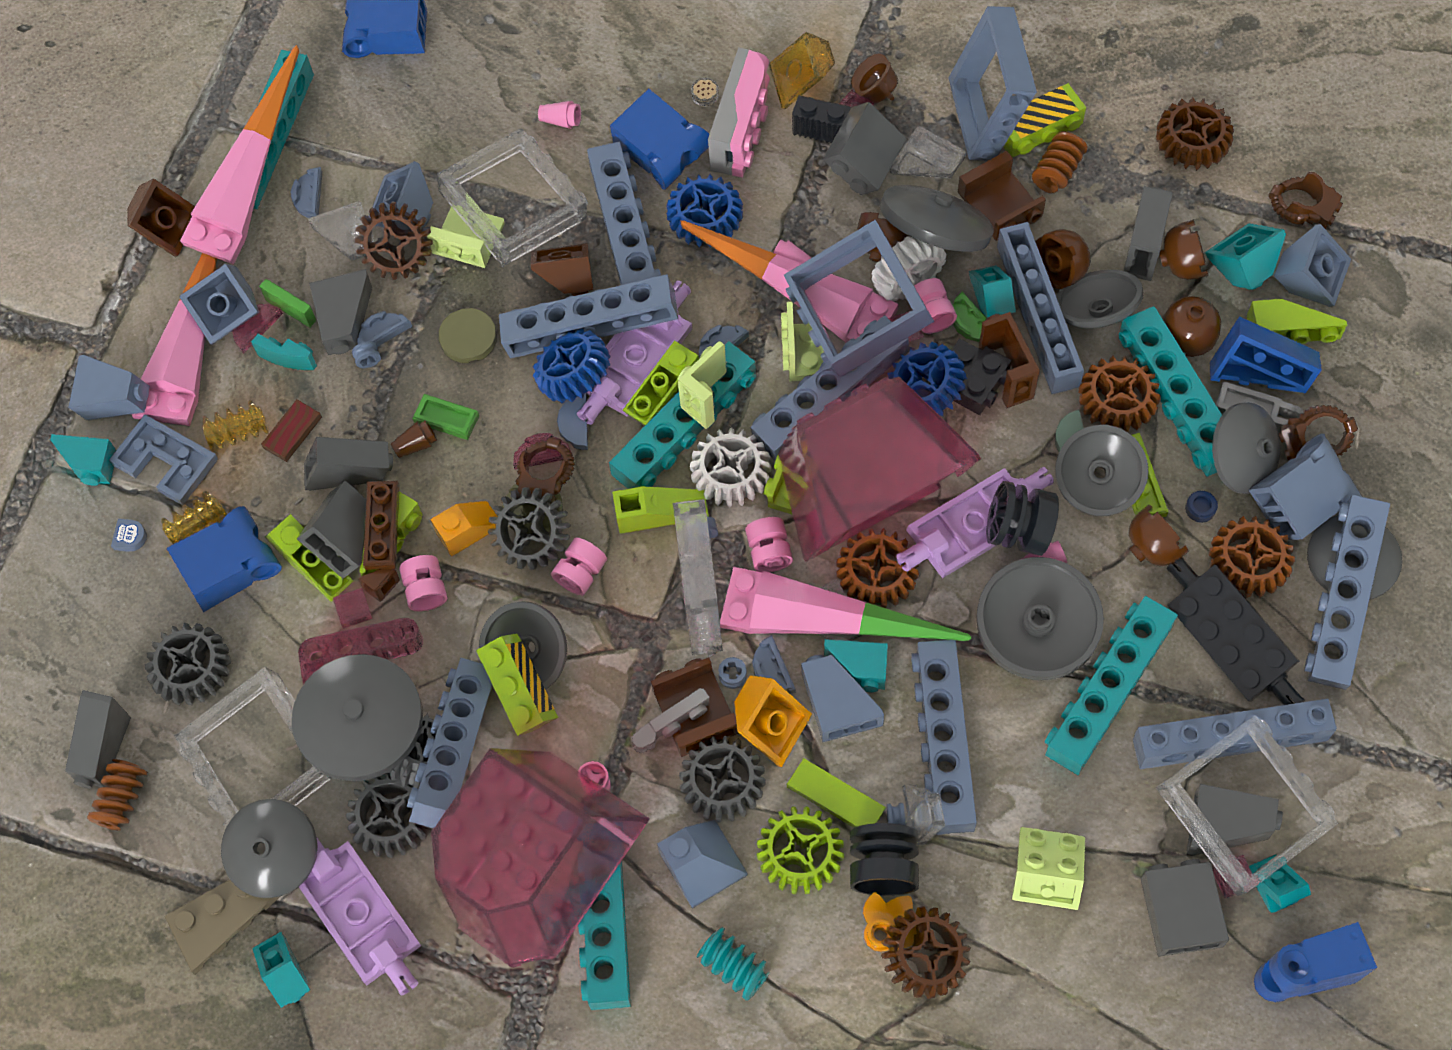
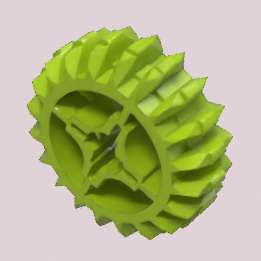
[757,806,844,894]

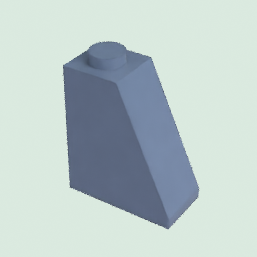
[68,355,150,420]
[801,655,884,742]

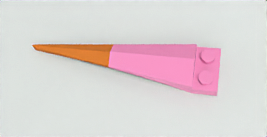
[180,45,299,265]
[681,221,899,343]
[131,253,217,426]

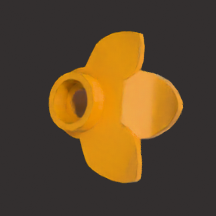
[863,892,917,952]

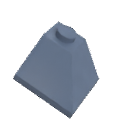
[369,161,433,231]
[1274,224,1351,307]
[179,264,259,345]
[657,820,748,908]

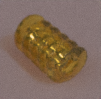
[202,400,269,452]
[161,491,227,545]

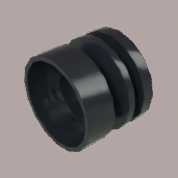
[986,481,1059,556]
[850,823,919,896]

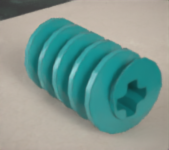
[697,927,770,1000]

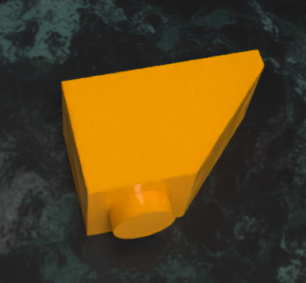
[430,501,498,557]

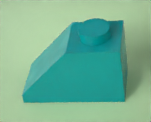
[969,265,1016,318]
[50,434,116,486]
[824,639,888,693]
[252,932,310,1008]

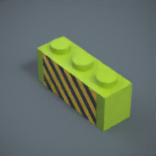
[1003,83,1086,158]
[476,633,558,736]

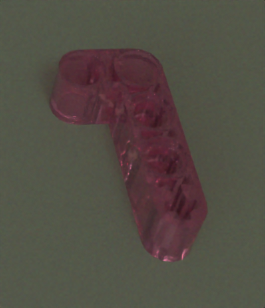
[298,618,423,685]

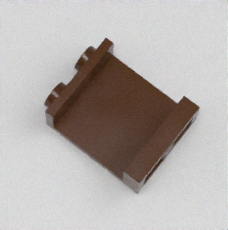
[958,151,1046,241]
[979,312,1040,408]
[651,657,739,757]

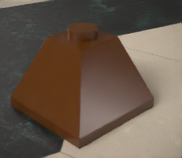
[127,178,195,257]
[530,243,593,296]

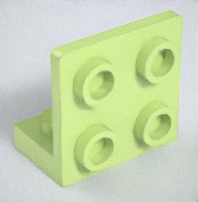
[427,205,505,268]
[781,302,824,381]
[678,341,726,429]
[1012,827,1085,910]

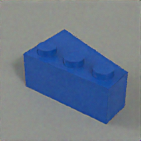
[1209,316,1322,393]

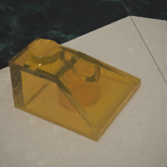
[769,32,835,109]

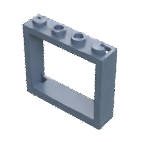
[948,6,1037,162]
[784,220,934,377]

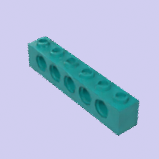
[253,50,314,210]
[1118,306,1222,477]
[609,341,756,489]
[1044,596,1178,775]
[573,805,631,1010]

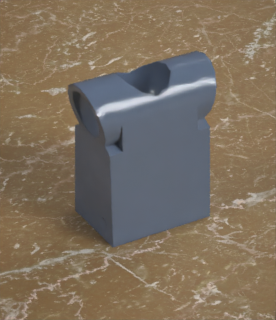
[1249,434,1362,540]

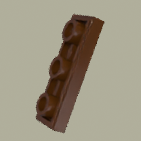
[363,481,400,570]

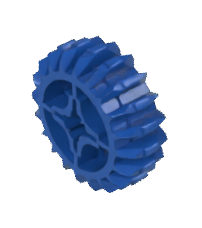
[666,174,743,248]
[533,328,611,403]
[886,342,967,421]

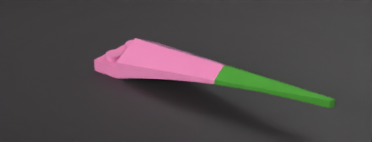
[719,567,971,641]

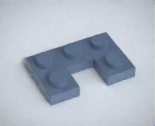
[109,415,218,505]

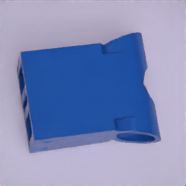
[342,0,427,58]
[610,89,709,190]
[166,506,282,613]
[1254,922,1377,1002]

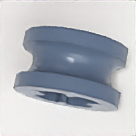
[352,341,381,369]
[718,657,747,689]
[887,803,906,825]

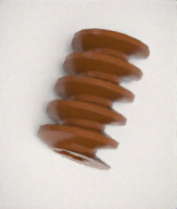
[1032,131,1088,193]
[87,759,148,831]

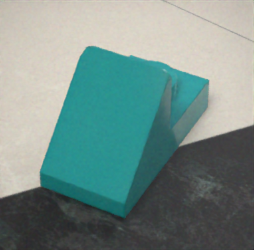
[1247,854,1311,913]

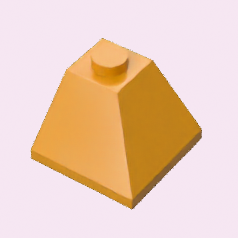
[734,676,812,767]

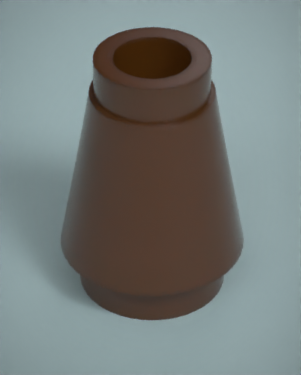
[391,420,437,458]

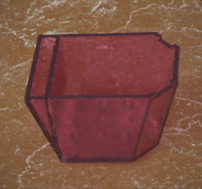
[778,376,981,562]
[431,748,650,968]

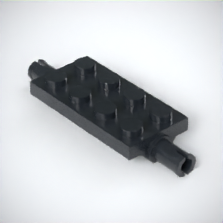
[1166,557,1305,705]

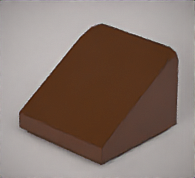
[358,569,400,602]

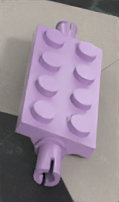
[577,280,692,425]
[896,467,1054,578]
[299,836,421,996]

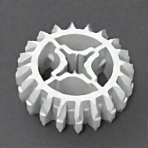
[871,236,947,302]
[690,427,771,508]

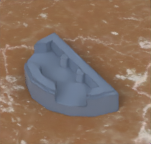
[291,167,322,220]
[357,311,412,347]
[699,325,749,357]
[557,393,588,450]
[752,635,796,694]

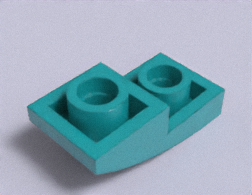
[251,333,317,370]

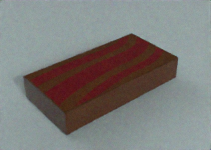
[261,399,322,462]

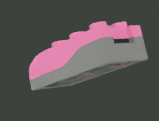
[708,47,770,178]

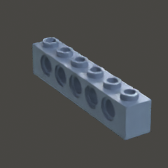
[587,142,661,285]
[997,222,1084,394]
[499,274,678,359]
[751,315,909,461]
[1304,495,1390,690]
[911,640,977,835]
[407,658,492,832]
[1133,699,1337,769]

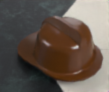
[851,53,898,103]

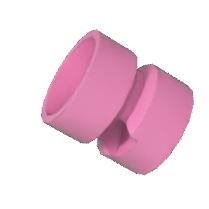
[914,278,957,334]
[745,517,793,573]
[551,538,607,596]
[399,555,448,611]

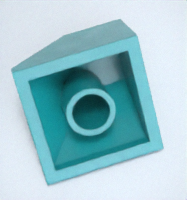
[1205,223,1286,290]

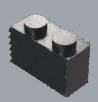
[792,95,852,143]

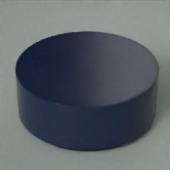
[1185,491,1218,523]

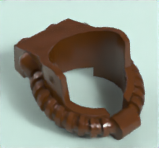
[1269,172,1343,230]
[1279,405,1358,460]
[515,437,575,504]

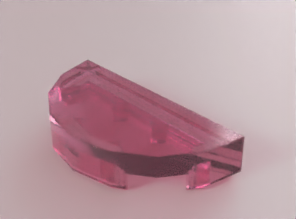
[232,304,283,354]
[513,433,573,470]

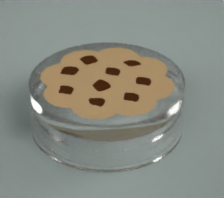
[691,78,719,106]

